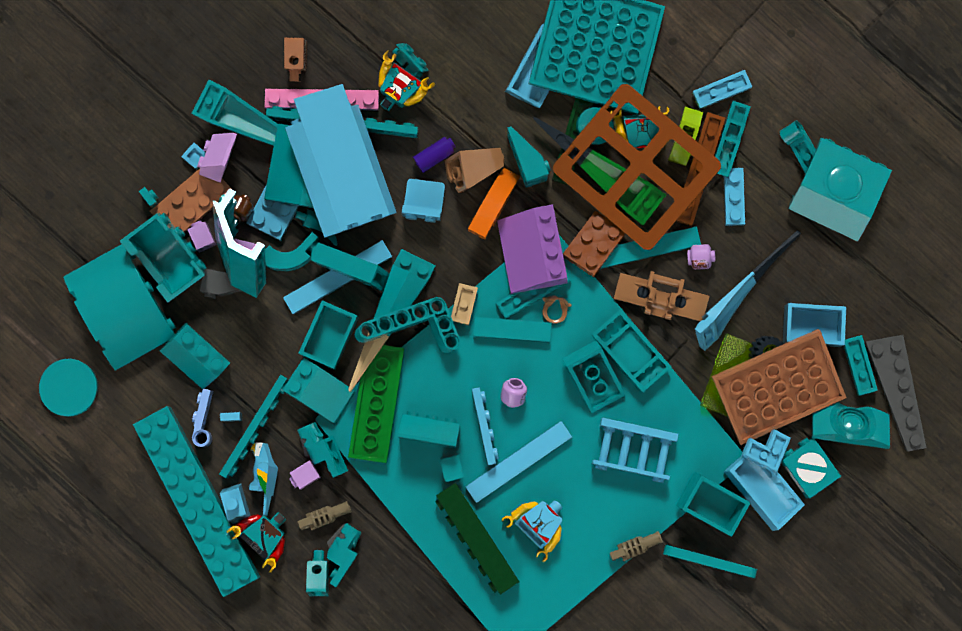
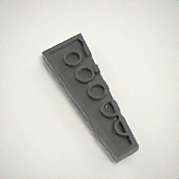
[865,335,926,452]

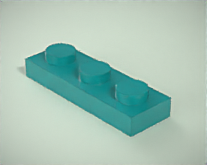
[844,335,878,396]

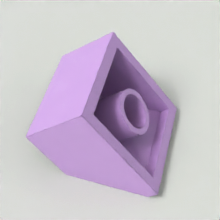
[197,133,237,183]

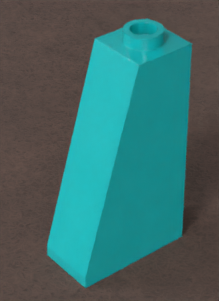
[310,242,390,291]

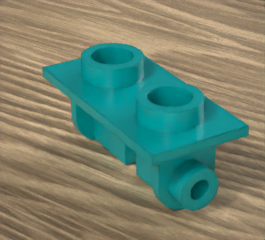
[392,43,429,79]

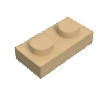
[451,283,478,326]

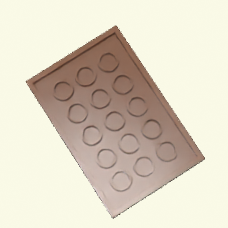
[711,329,846,445]

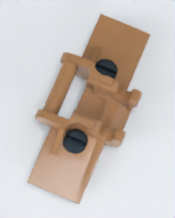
[614,271,709,321]

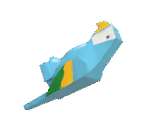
[249,442,278,516]

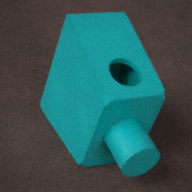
[306,550,329,596]

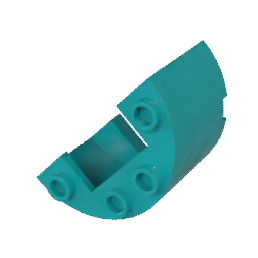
[120,213,207,302]

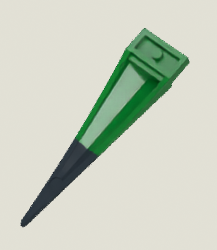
[533,117,666,225]

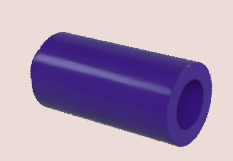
[413,137,456,173]

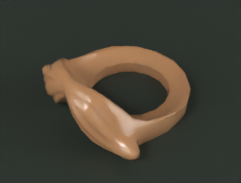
[542,296,572,324]

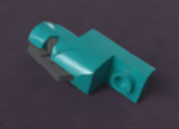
[297,422,348,478]
[327,523,361,587]

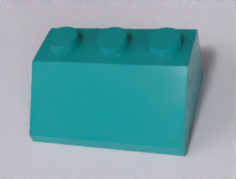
[160,323,230,389]
[398,411,460,448]

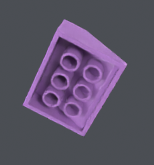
[497,204,568,294]

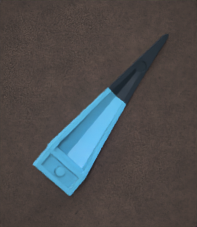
[695,230,801,351]

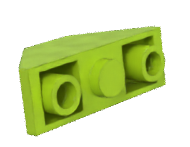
[668,107,703,166]

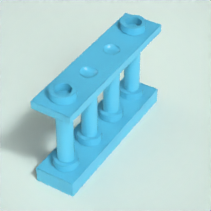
[592,418,678,483]

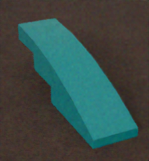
[715,101,751,177]

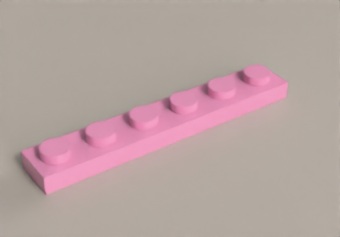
[265,89,379,111]

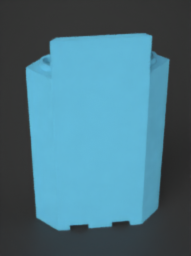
[285,84,397,238]

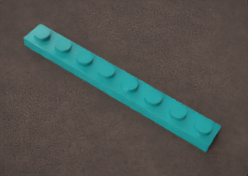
[266,106,418,138]

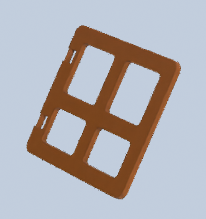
[553,84,721,250]

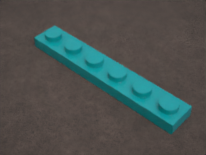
[219,375,289,479]

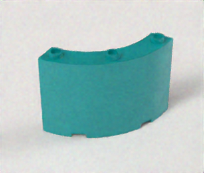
[63,244,176,371]

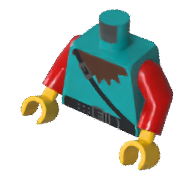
[227,512,286,572]

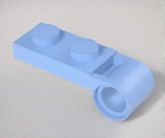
[192,389,213,447]

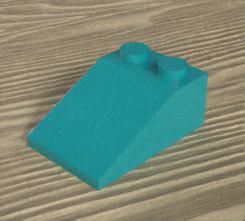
[507,127,551,188]
[562,341,625,413]
[283,358,355,424]

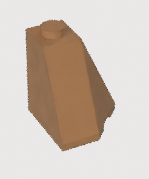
[444,148,504,193]

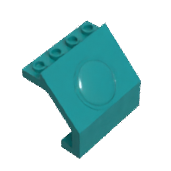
[788,138,892,241]
[212,188,266,298]

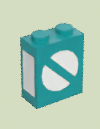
[781,437,841,499]

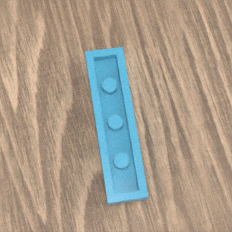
[472,387,499,466]

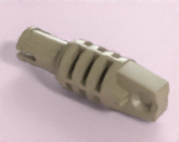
[298,501,352,530]
[609,531,663,561]

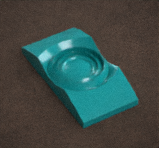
[592,309,671,393]
[812,402,890,449]

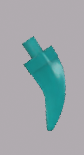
[295,209,337,246]

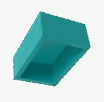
[298,301,359,370]
[676,472,751,537]

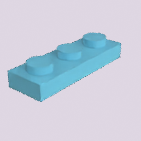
[692,70,752,110]
[724,168,745,226]

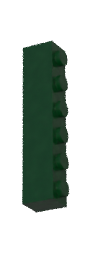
[435,483,520,595]

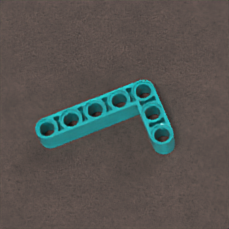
[355,297,460,354]

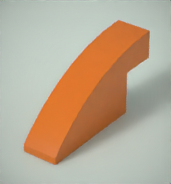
[468,168,520,239]

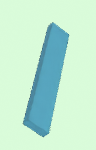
[283,240,392,315]
[466,421,572,503]

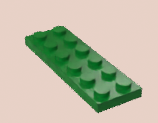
[348,345,404,463]

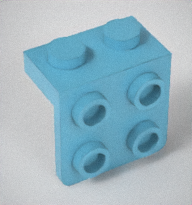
[402,179,445,223]

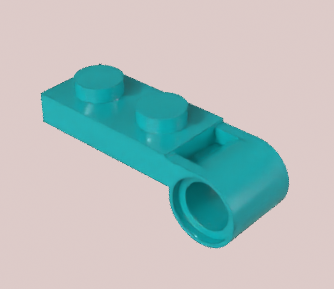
[780,120,816,174]

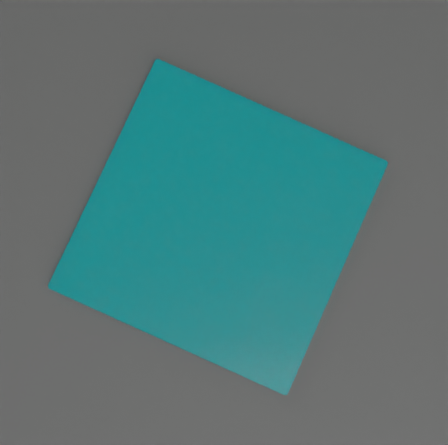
[316,235,742,631]

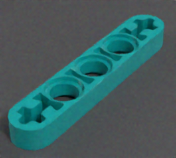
[663,545,757,578]

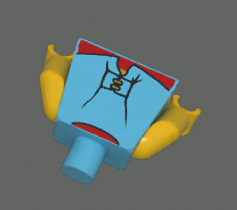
[502,500,562,562]

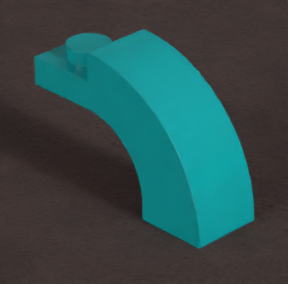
[265,232,319,271]

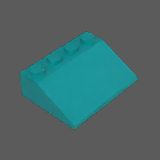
[264,124,314,208]

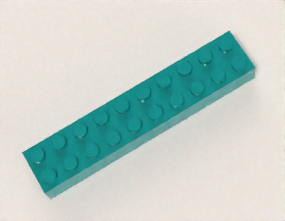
[133,406,260,597]

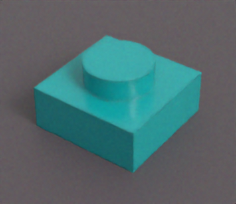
[139,187,159,209]

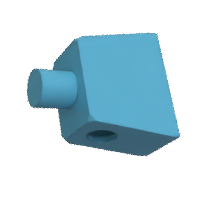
[220,484,251,524]

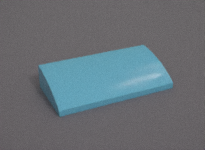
[505,24,549,108]
[724,456,805,531]

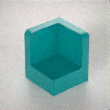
[440,455,464,483]

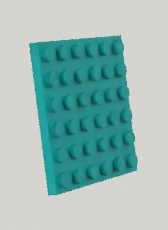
[528,0,665,115]

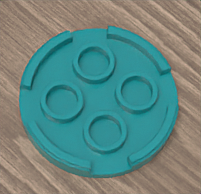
[39,359,98,417]

